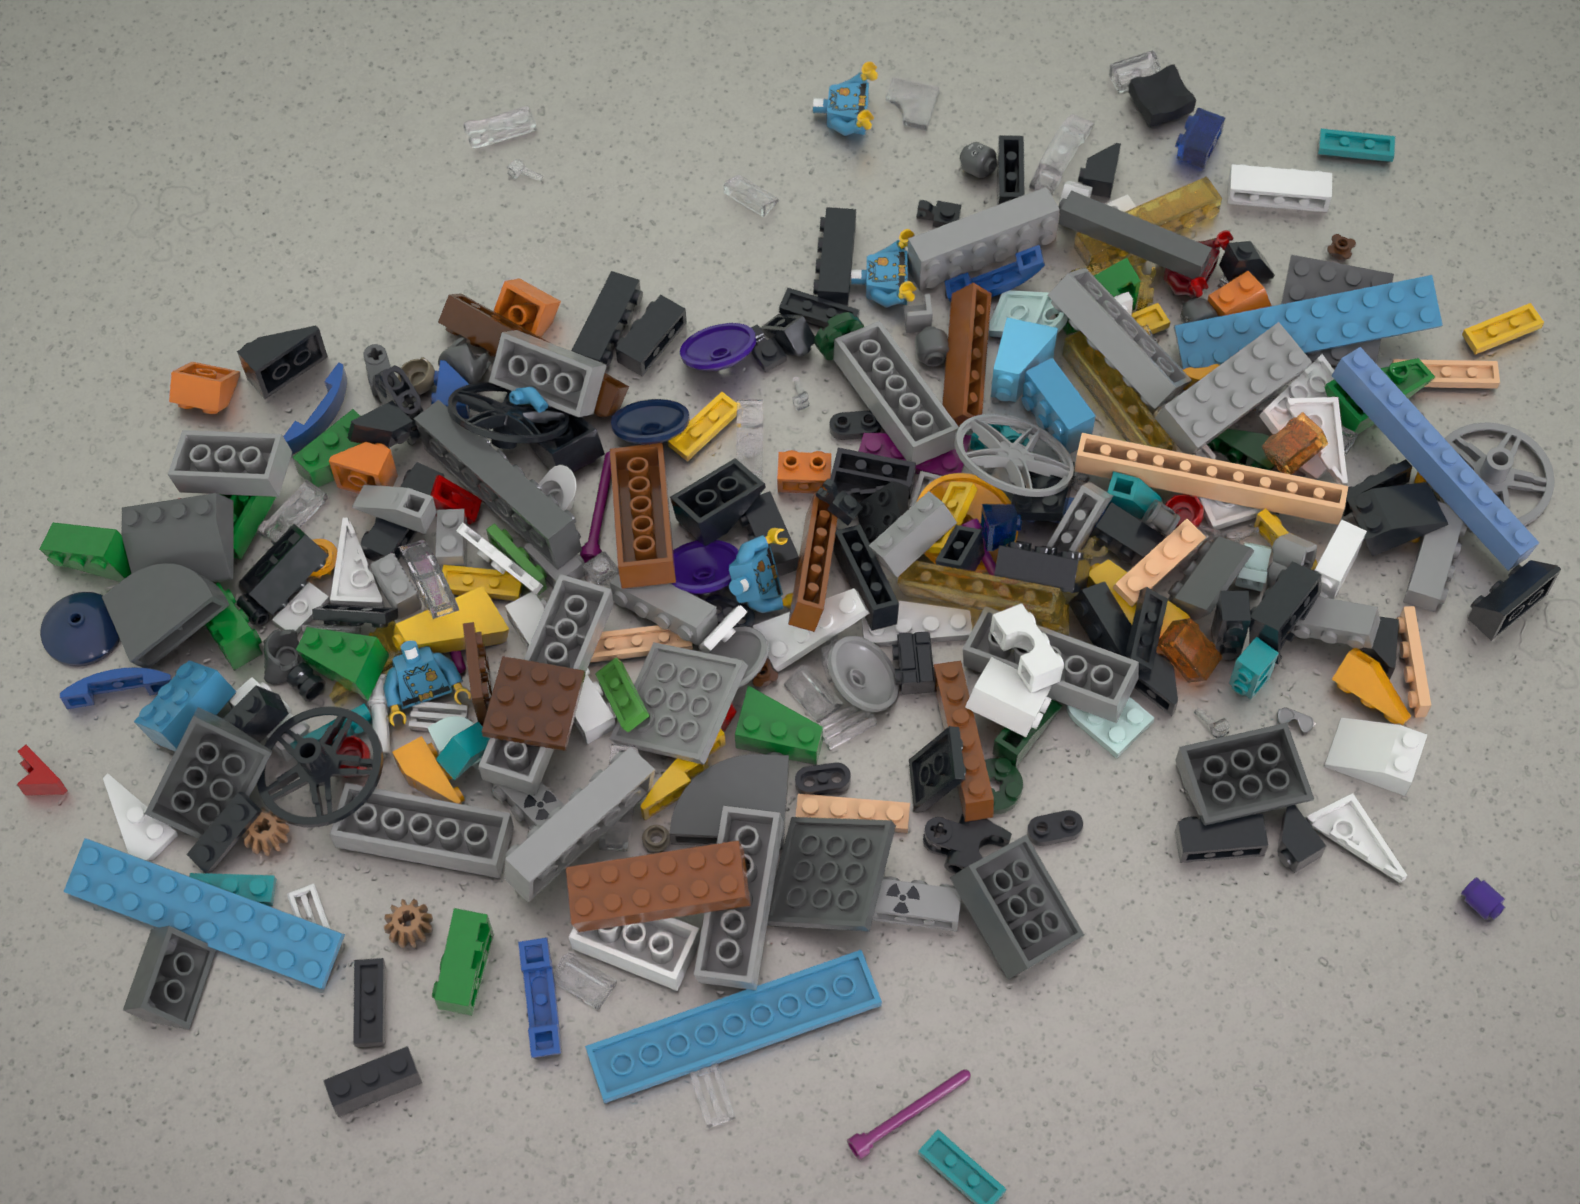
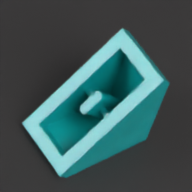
[436,722,490,780]

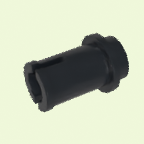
[236,593,269,626]

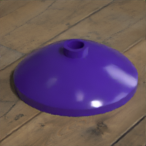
[680,323,756,371]
[671,540,739,594]

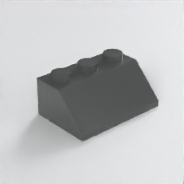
[1168,536,1254,623]
[123,926,216,1030]

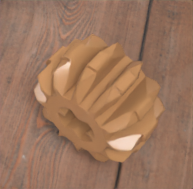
[241,807,290,856]
[384,899,433,948]

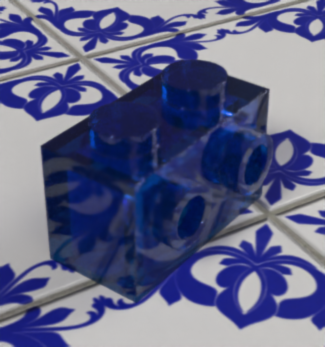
[1175,107,1226,169]

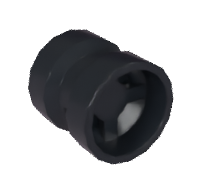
[287,663,326,701]

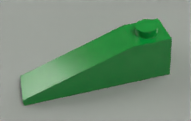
[1325,358,1435,439]

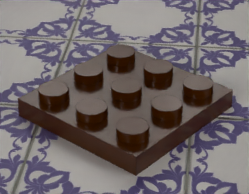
[463,622,493,726]
[482,656,585,751]

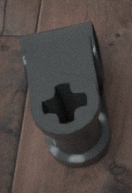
[363,344,393,396]
[1140,499,1180,536]

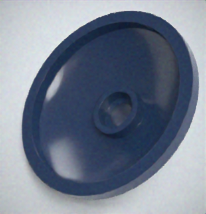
[611,399,690,445]
[40,592,120,667]

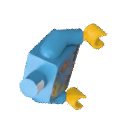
[813,61,878,136]
[851,229,917,308]
[729,527,793,613]
[383,640,471,726]

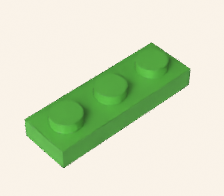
[486,523,547,595]
[595,657,649,732]

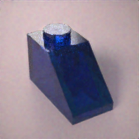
[980,504,1022,551]

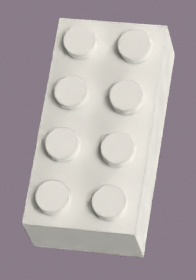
[569,918,700,991]

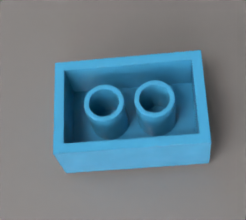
[1021,358,1096,454]
[134,660,236,751]

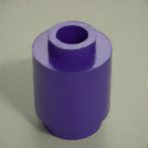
[1461,877,1506,920]

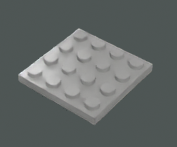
[610,642,748,765]

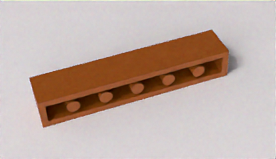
[942,282,992,431]
[788,493,837,632]
[934,660,994,822]

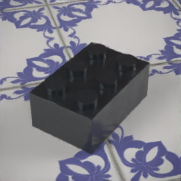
[994,541,1092,593]

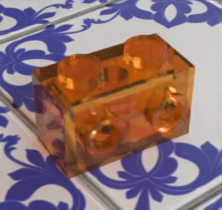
[1262,412,1329,475]
[1158,618,1223,683]

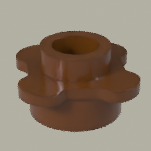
[1327,234,1356,260]
[752,658,778,688]

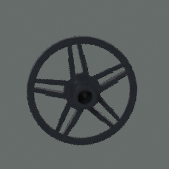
[447,382,569,449]
[257,706,383,828]

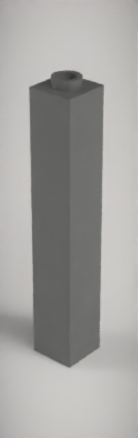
[1058,190,1212,279]

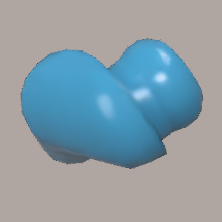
[509,387,548,413]

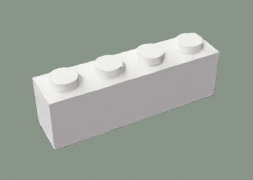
[1227,164,1332,212]

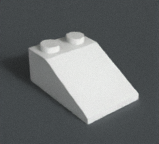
[1324,718,1427,796]

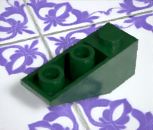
[1207,429,1288,471]
[992,699,1062,767]

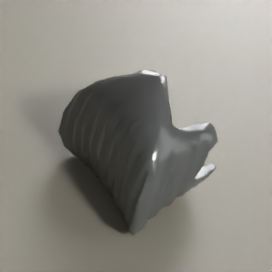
[438,337,491,384]
[263,629,304,685]

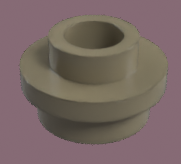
[642,825,670,853]

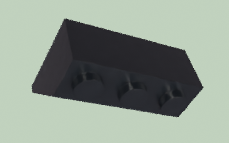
[239,523,329,615]
[1468,560,1561,641]

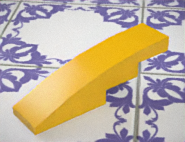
[640,728,726,821]

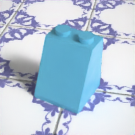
[990,318,1058,402]

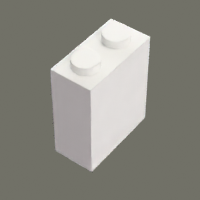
[1315,520,1367,599]
[965,657,1052,737]

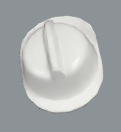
[539,465,576,511]

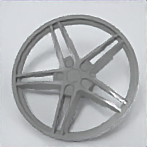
[954,414,1074,497]
[1434,422,1555,526]

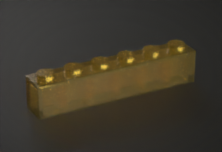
[1074,176,1222,270]
[1062,331,1174,451]
[897,561,1066,625]

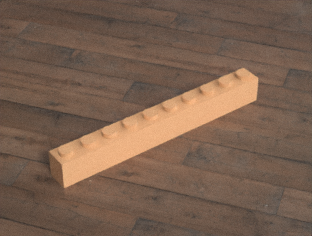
[1074,433,1348,525]

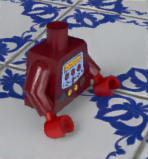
[1163,230,1234,299]

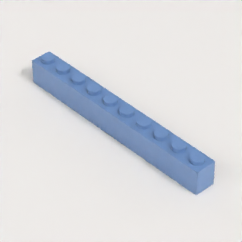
[1331,347,1539,571]

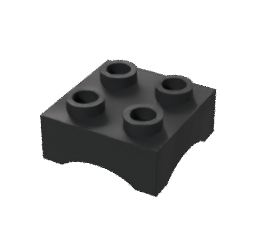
[1128,64,1196,128]
[857,481,909,544]

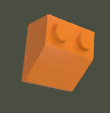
[1207,271,1272,317]
[493,278,561,337]
[169,361,241,414]
[329,442,398,494]

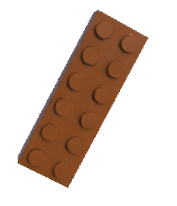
[610,443,676,589]
[566,840,751,932]

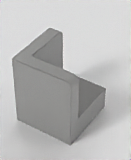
[903,294,933,333]

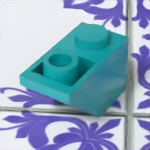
[1105,471,1162,519]

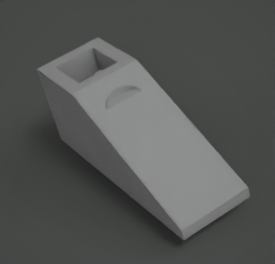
[352,485,437,534]

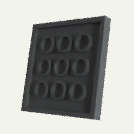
[1281,255,1394,368]
[767,817,896,931]

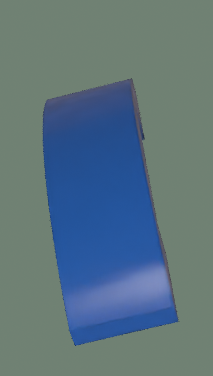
[944,245,1045,302]
[283,362,347,455]
[60,667,172,709]
[518,937,561,1058]

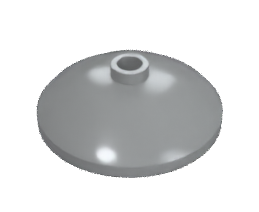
[699,627,769,688]
[828,636,899,712]

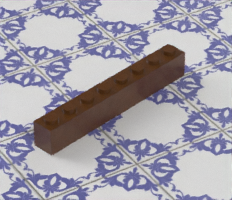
[438,293,630,418]

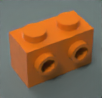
[777,450,831,493]

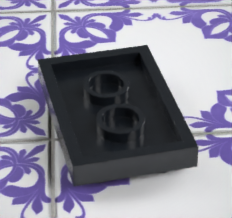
[1009,461,1075,521]
[909,726,966,812]

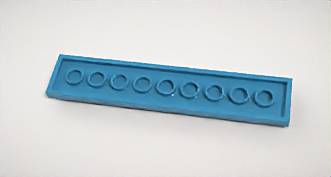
[1174,275,1443,370]
[63,838,345,989]
[585,950,882,1104]

